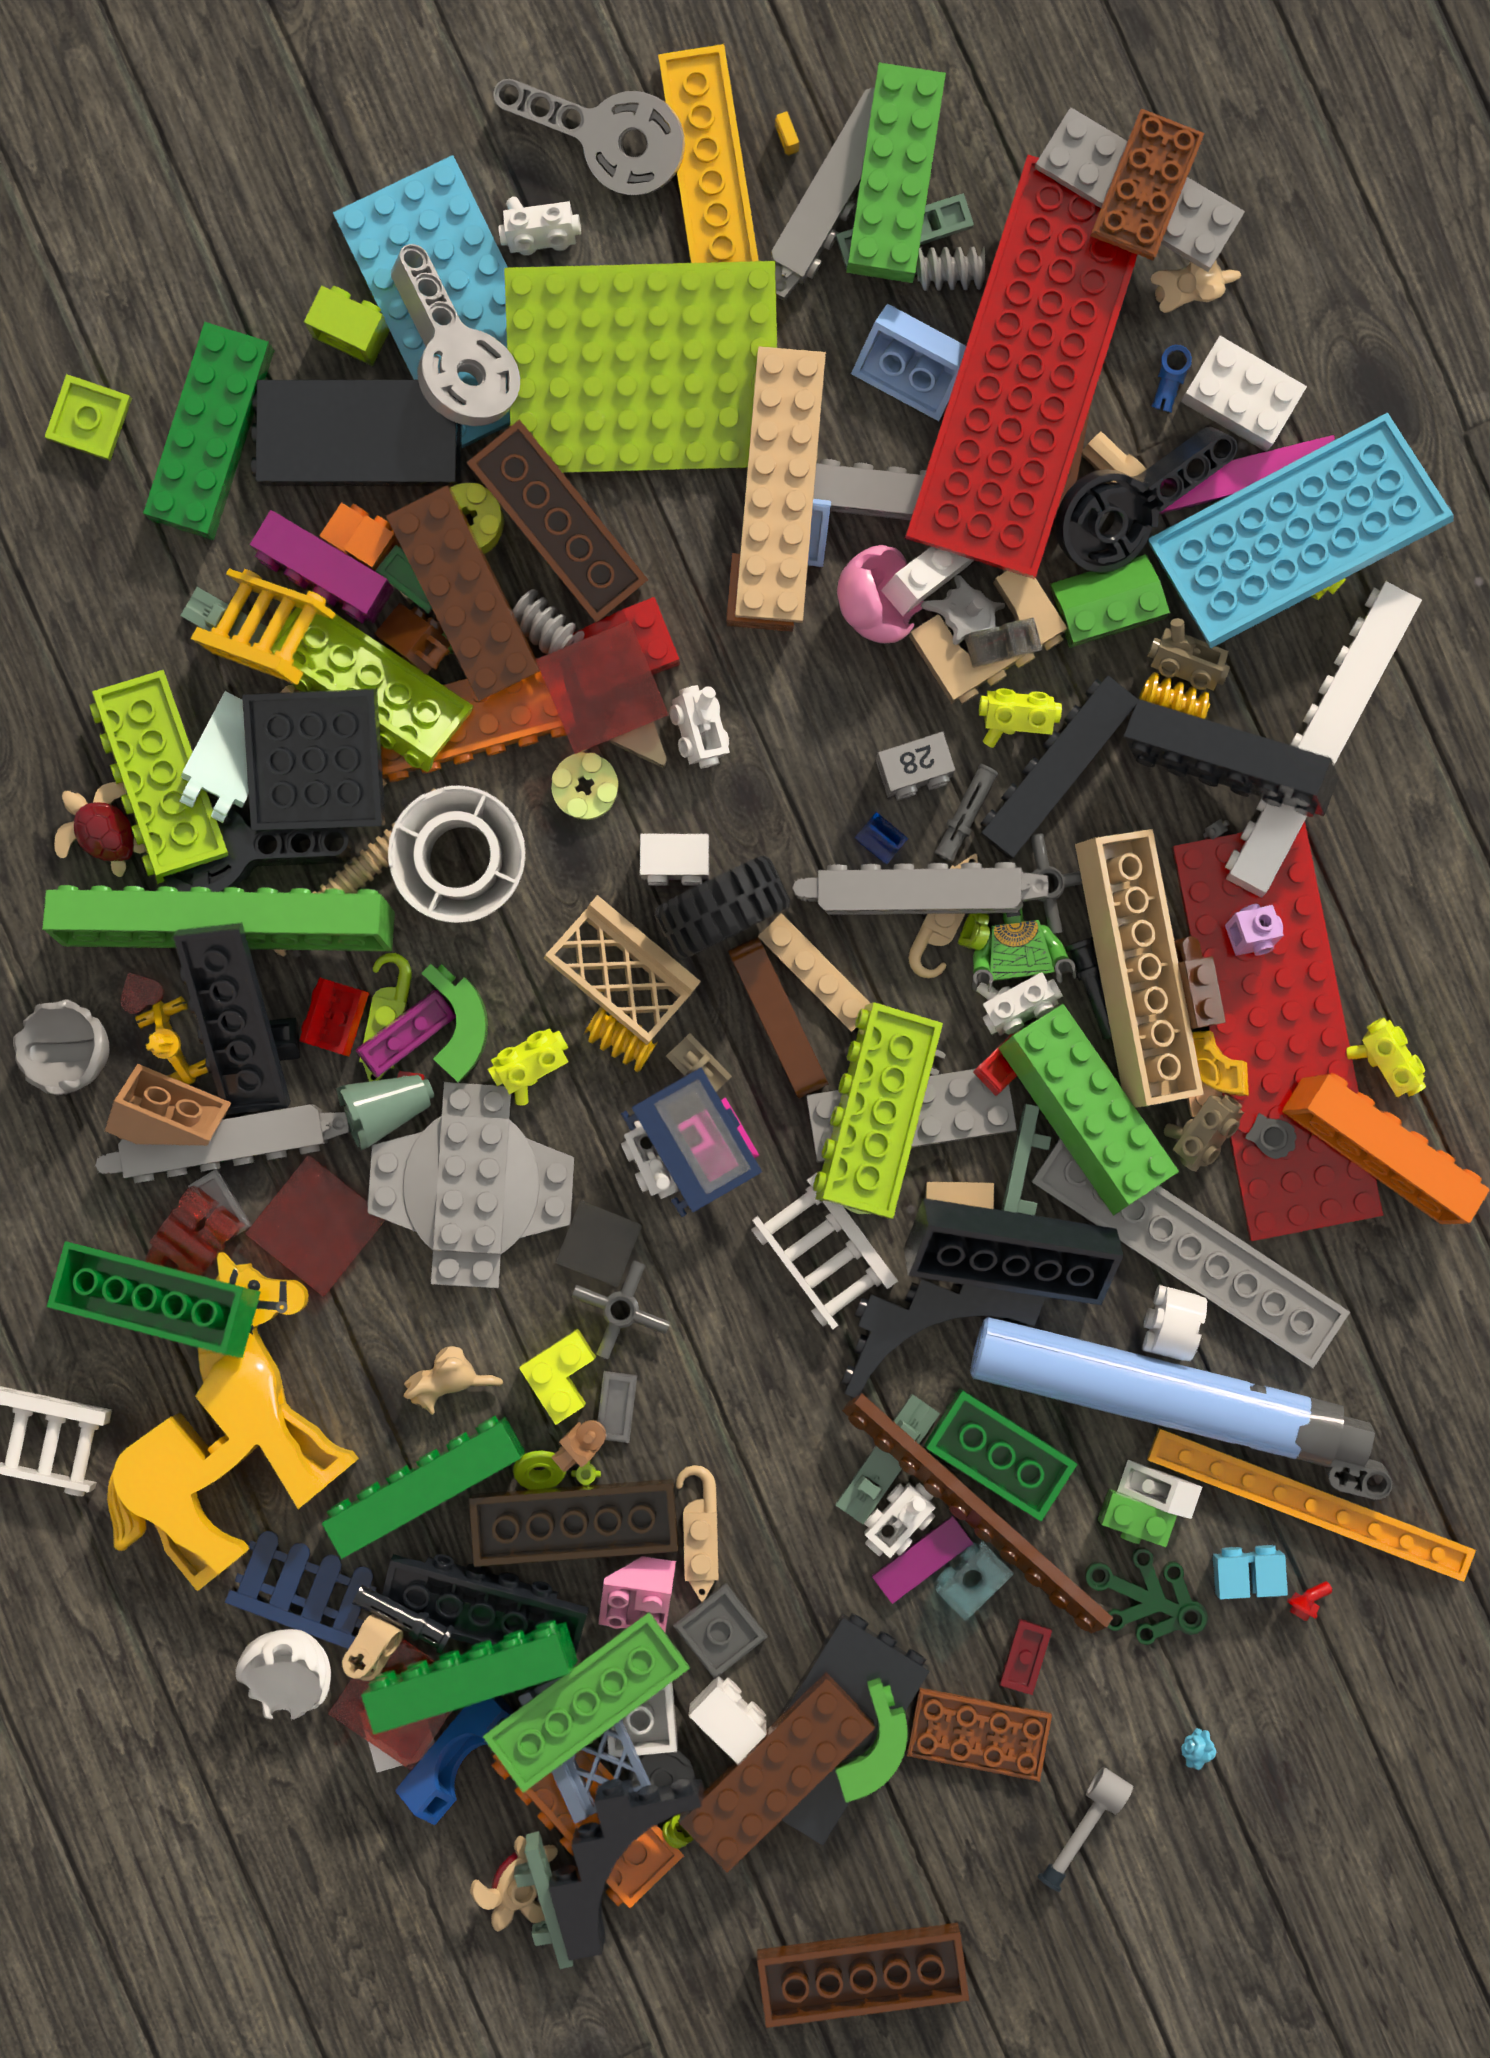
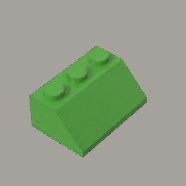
[1050,554,1170,648]

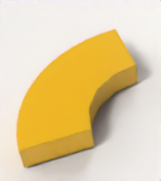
[1192,1031,1249,1096]

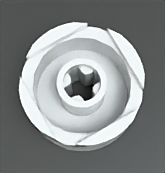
[1142,1285,1207,1361]

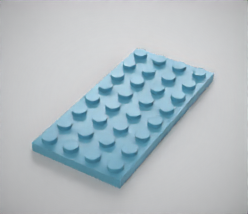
[333,155,510,448]
[1148,412,1454,648]

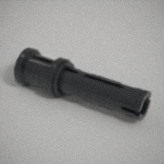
[1065,937,1112,1040]
[352,1584,455,1655]

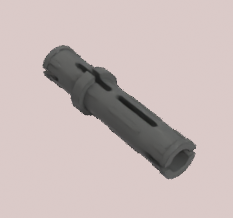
[934,764,998,863]

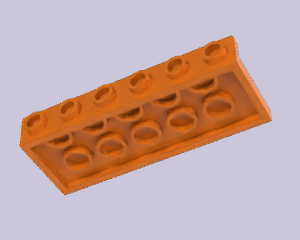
[381,656,577,782]
[491,1750,684,1908]

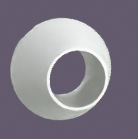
[388,786,525,923]

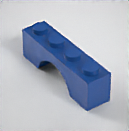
[395,1696,514,1825]

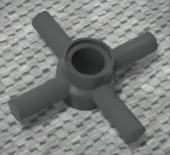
[1030,833,1082,934]
[572,1260,670,1359]

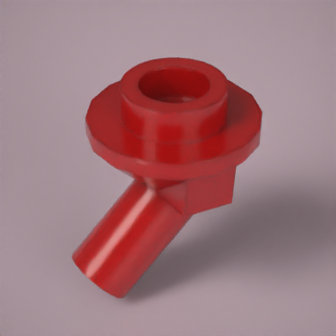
[1286,1581,1332,1622]

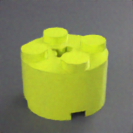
[451,483,504,554]

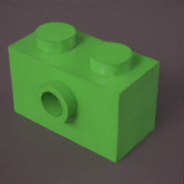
[1098,1488,1177,1547]

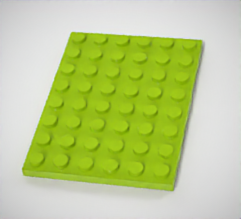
[504,261,777,473]

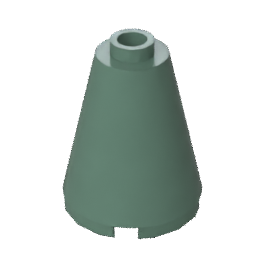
[336,1075,434,1150]

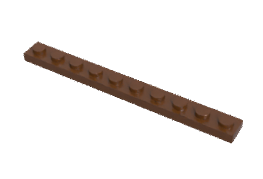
[842,1394,1113,1634]

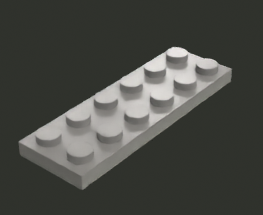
[1034,107,1245,272]
[806,1069,1017,1163]

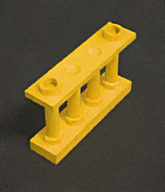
[191,568,336,685]

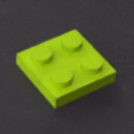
[45,374,132,461]

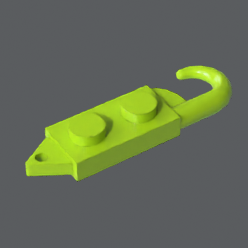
[359,953,412,1081]

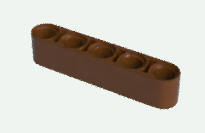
[728,936,829,1099]

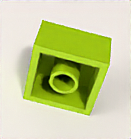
[304,285,390,366]

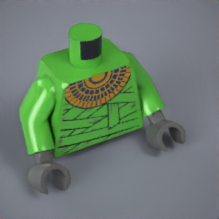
[971,908,1076,992]

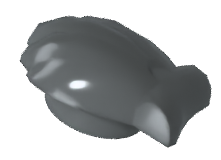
[1245,1113,1296,1159]

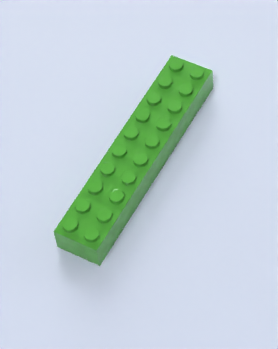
[43,885,395,951]

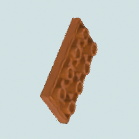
[1090,108,1205,261]
[907,1688,1052,1782]

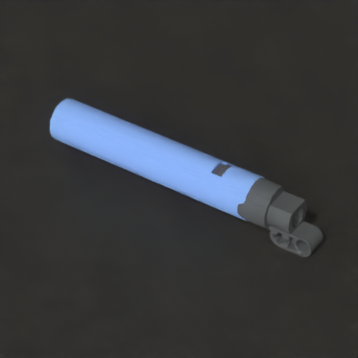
[970,1317,1393,1500]

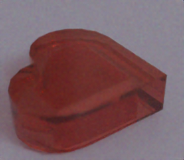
[120,973,164,1014]

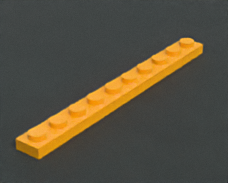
[1147,1428,1476,1582]

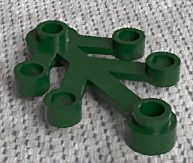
[1085,1547,1208,1645]

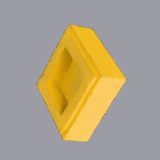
[775,111,799,156]

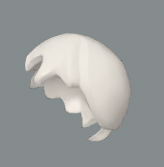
[236,1629,331,1720]

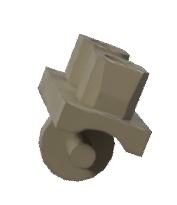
[666,1033,732,1092]

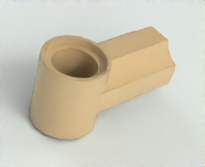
[1082,432,1146,484]

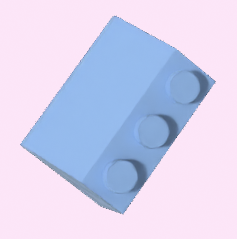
[851,304,966,421]

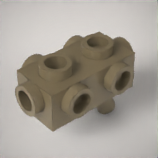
[1147,618,1230,691]
[1164,1095,1244,1171]

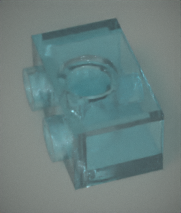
[935,1541,1014,1621]

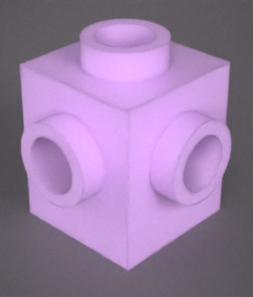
[1225,904,1284,956]

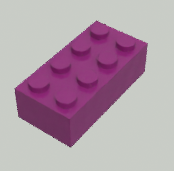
[250,510,394,624]

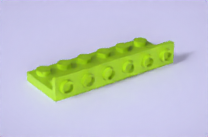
[271,607,473,772]
[89,670,228,884]
[813,1002,943,1219]

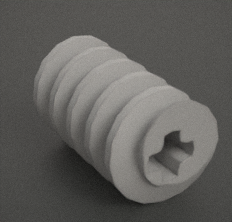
[917,247,985,291]
[512,589,584,662]

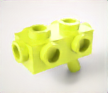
[979,688,1062,748]
[1347,1017,1426,1097]
[488,1028,568,1105]

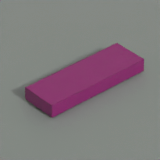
[355,990,456,1077]
[872,1515,973,1604]

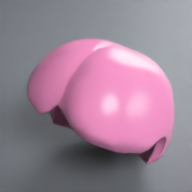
[837,545,924,643]

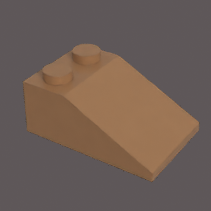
[105,1064,231,1146]

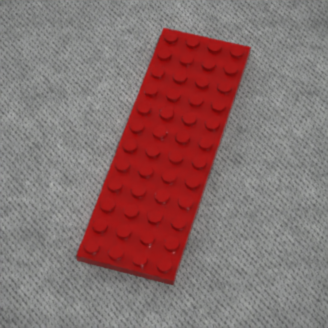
[905,154,1138,580]
[1172,821,1383,1241]

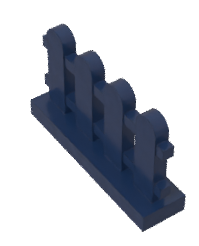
[225,1531,377,1649]

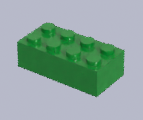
[924,1388,1077,1521]

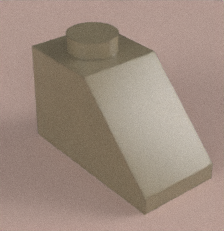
[603,699,668,769]

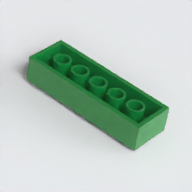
[143,322,274,540]
[47,1241,261,1358]
[322,1415,526,1559]
[361,1620,578,1734]

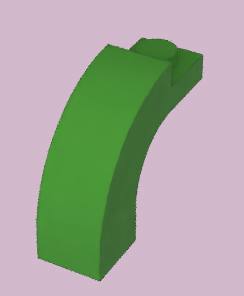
[421,964,488,1083]
[835,1678,908,1802]

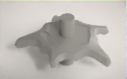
[921,575,1005,645]

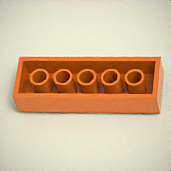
[1282,1073,1490,1224]

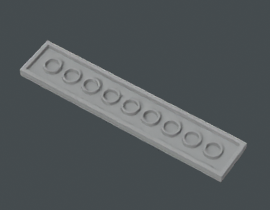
[1031,1138,1350,1368]

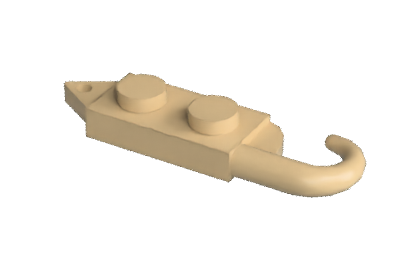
[908,853,978,979]
[676,1465,719,1602]

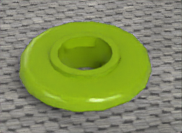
[513,1450,566,1490]

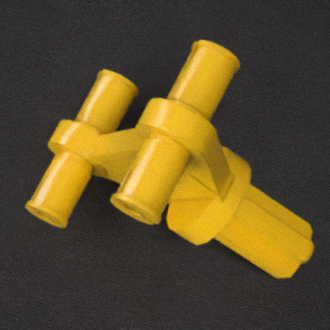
[135,996,208,1085]

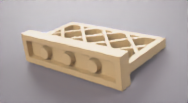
[544,895,701,1045]

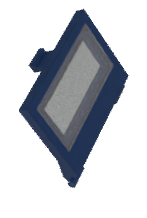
[621,1067,762,1217]

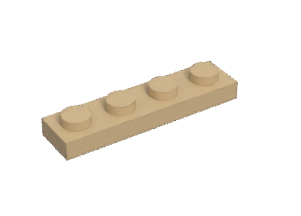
[758,913,870,1032]

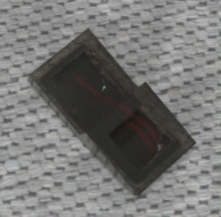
[964,618,1043,668]

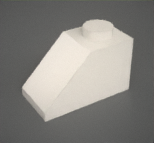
[1117,1460,1202,1519]

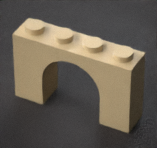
[909,571,1067,704]

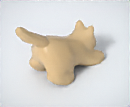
[1151,260,1241,313]
[404,1346,503,1415]

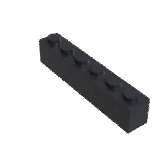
[980,675,1138,860]

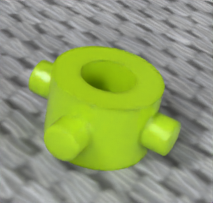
[571,1461,601,1486]

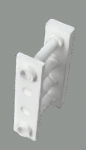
[751,1172,898,1329]
[0,1386,112,1496]

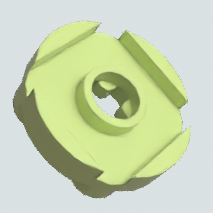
[551,752,619,820]

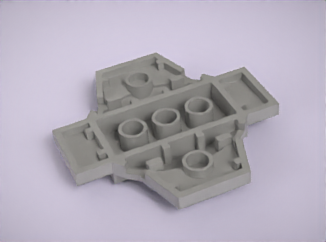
[367,1082,574,1288]

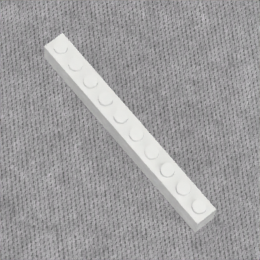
[1225,581,1422,898]

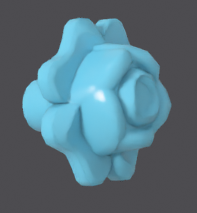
[1181,1728,1216,1770]

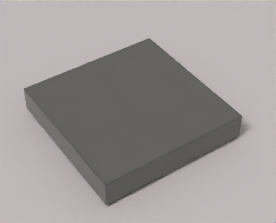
[673,1583,768,1679]

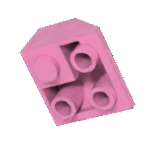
[598,1556,676,1632]

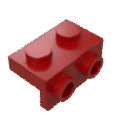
[300,977,369,1057]

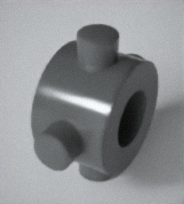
[1203,818,1230,840]

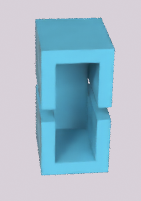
[1213,1545,1288,1599]

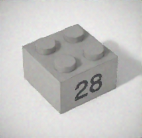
[876,732,955,801]

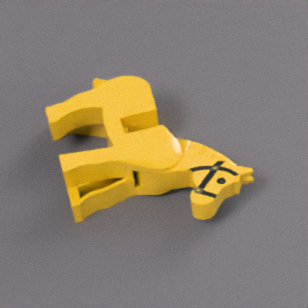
[107,1252,359,1592]

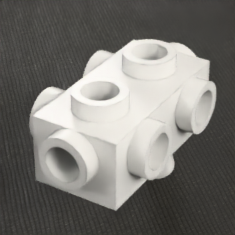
[499,197,581,255]
[669,685,730,769]
[976,972,1063,1035]
[621,1120,679,1199]
[864,1482,935,1558]

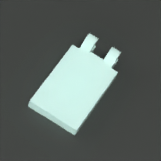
[180,691,249,823]

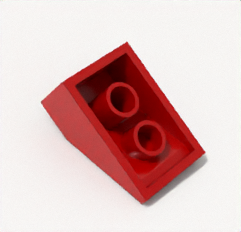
[569,597,680,701]

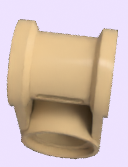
[342,1614,403,1681]

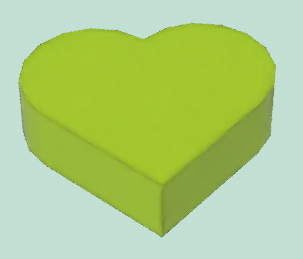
[958,913,990,950]

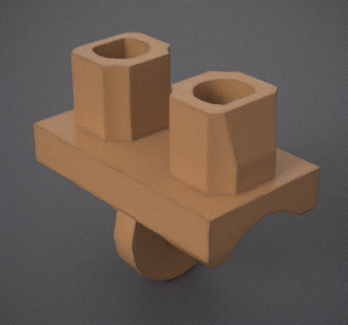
[552,1420,606,1472]

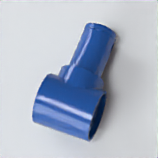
[1151,345,1192,413]

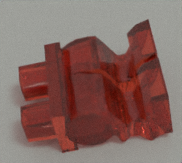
[145,1185,245,1276]

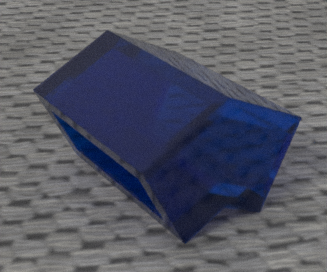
[855,812,909,865]

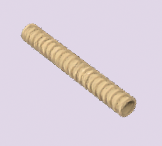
[274,788,436,957]

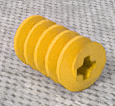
[1138,672,1210,719]
[583,1007,658,1072]

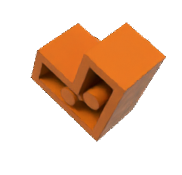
[320,502,401,573]

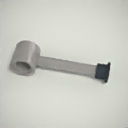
[1037,1767,1133,1892]

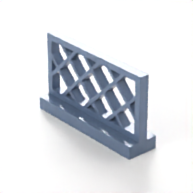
[518,1676,651,1823]

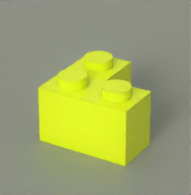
[519,1329,596,1425]

